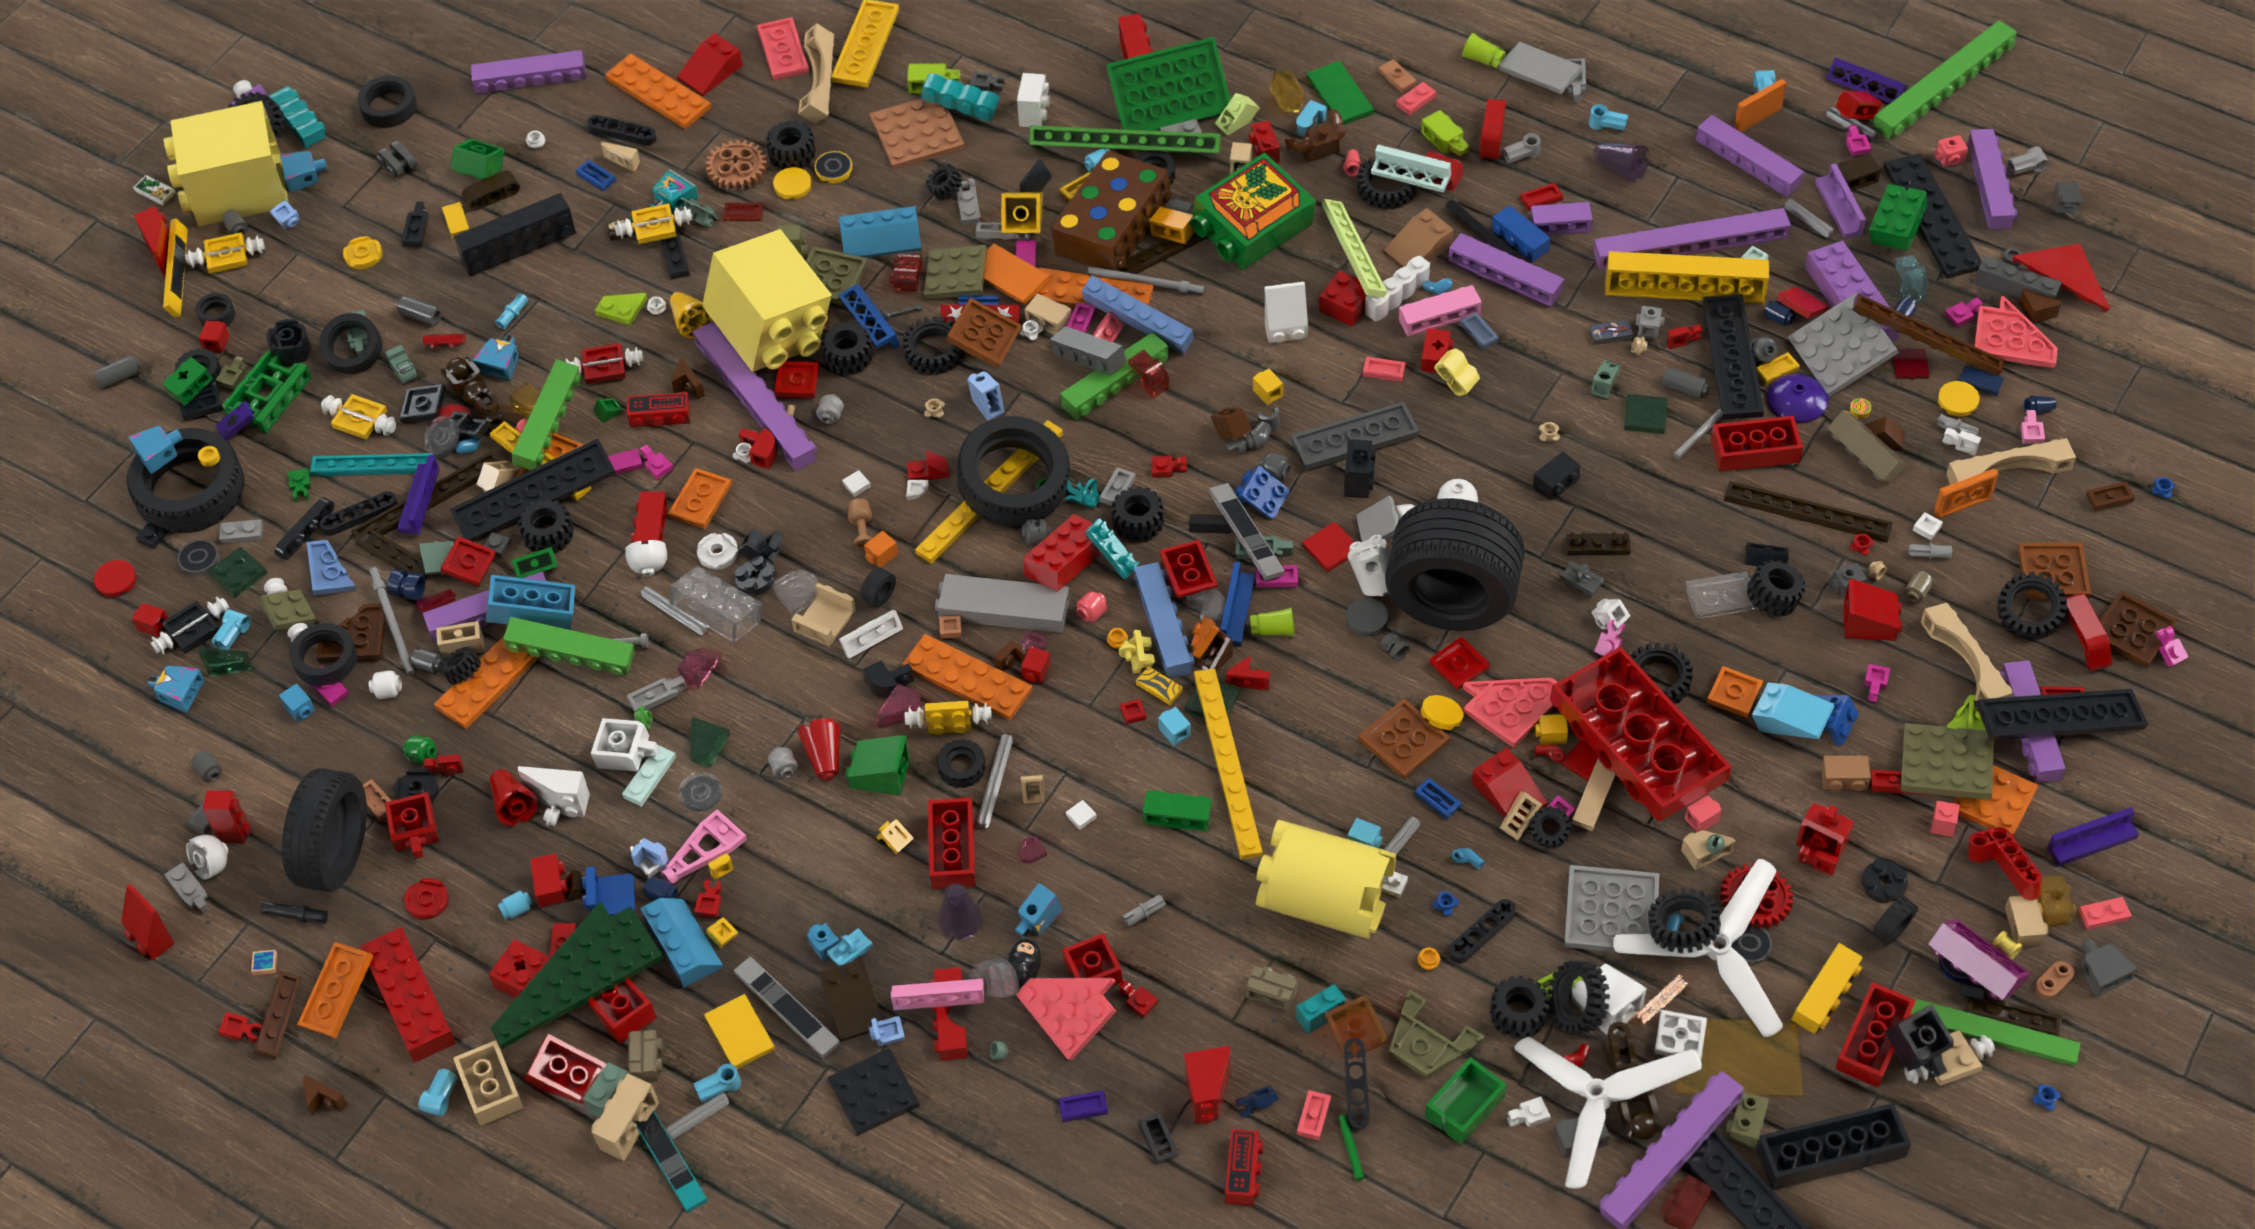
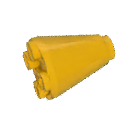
[670,292,713,338]

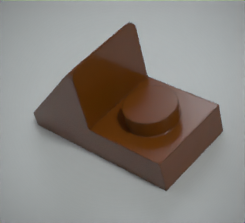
[671,358,705,399]
[303,1075,348,1116]

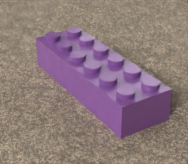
[1805,241,1899,341]

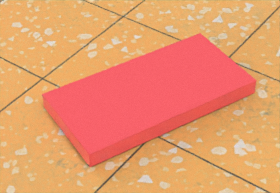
[757,17,809,81]

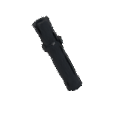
[260,900,328,924]

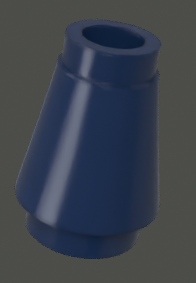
[2024,395,2057,415]

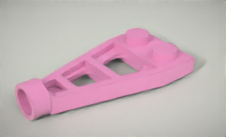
[660,810,747,884]

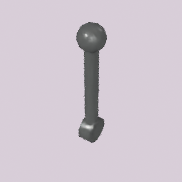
[883,303,922,320]

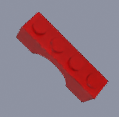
[930,967,968,1061]

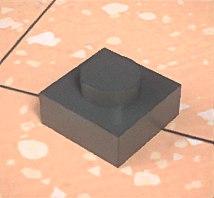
[484,533,511,558]

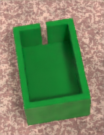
[1869,184,1927,251]
[1425,1057,1507,1145]

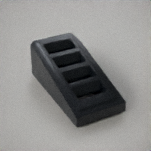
[1138,1112,1178,1164]

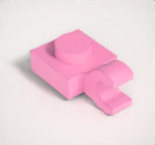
[2021,410,2045,444]

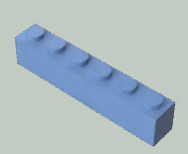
[1082,275,1194,355]
[1134,562,1194,679]

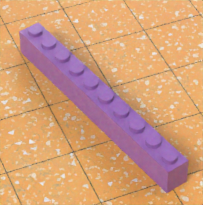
[1593,208,1791,270]
[693,321,817,471]

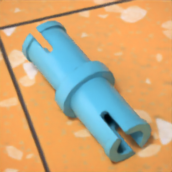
[495,293,529,329]

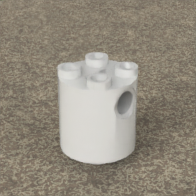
[1347,534,1390,596]

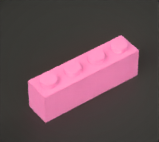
[1399,285,1482,337]

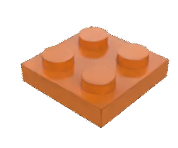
[1707,666,1763,718]

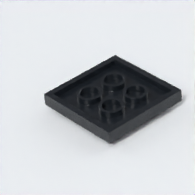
[828,1048,920,1136]

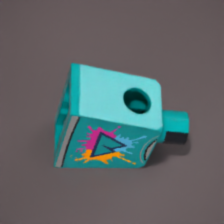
[651,169,699,213]

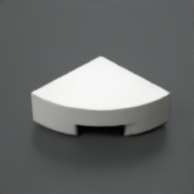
[906,480,929,500]

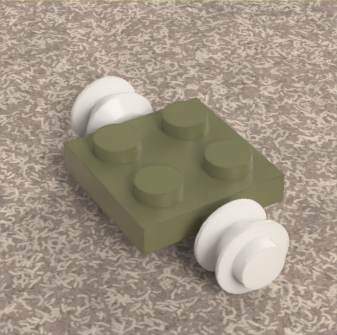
[260,578,316,642]

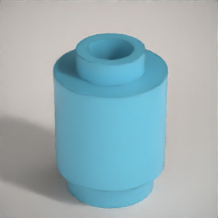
[1084,148,1110,172]
[497,890,533,920]

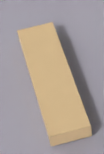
[1572,758,1616,831]

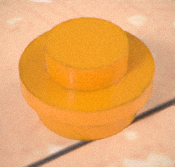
[1107,628,1128,648]
[1417,948,1440,970]

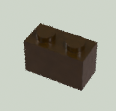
[1837,154,1881,191]

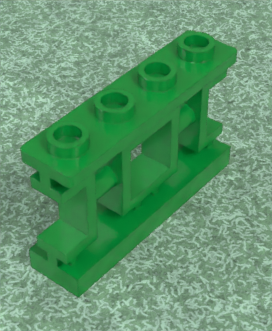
[222,351,312,434]

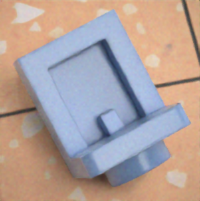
[270,200,300,230]
[631,838,669,867]
[869,1016,905,1047]

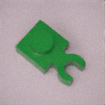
[288,468,311,502]

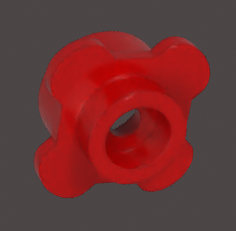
[1849,534,1874,555]

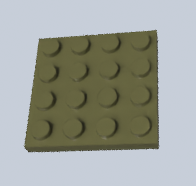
[1900,723,1994,800]

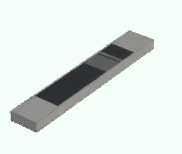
[1209,483,1285,581]
[734,956,840,1059]

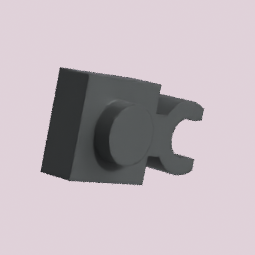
[970,71,1005,91]

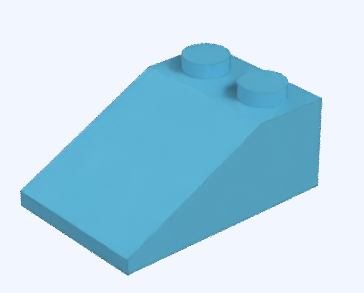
[1752,682,1835,739]

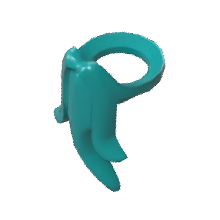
[1065,478,1100,508]

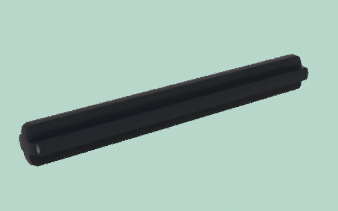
[1446,199,1516,257]

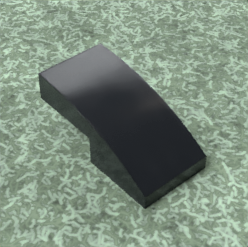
[448,411,490,440]

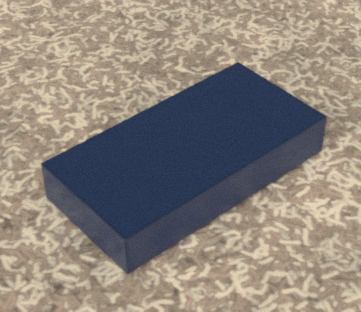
[1959,366,2004,397]

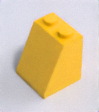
[1001,192,1043,233]

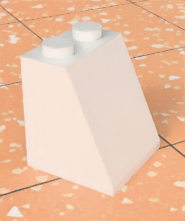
[1571,963,1646,1035]

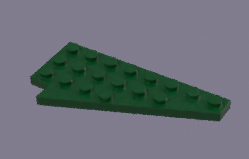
[490,902,663,1049]

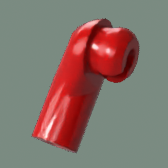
[1561,1044,1591,1068]

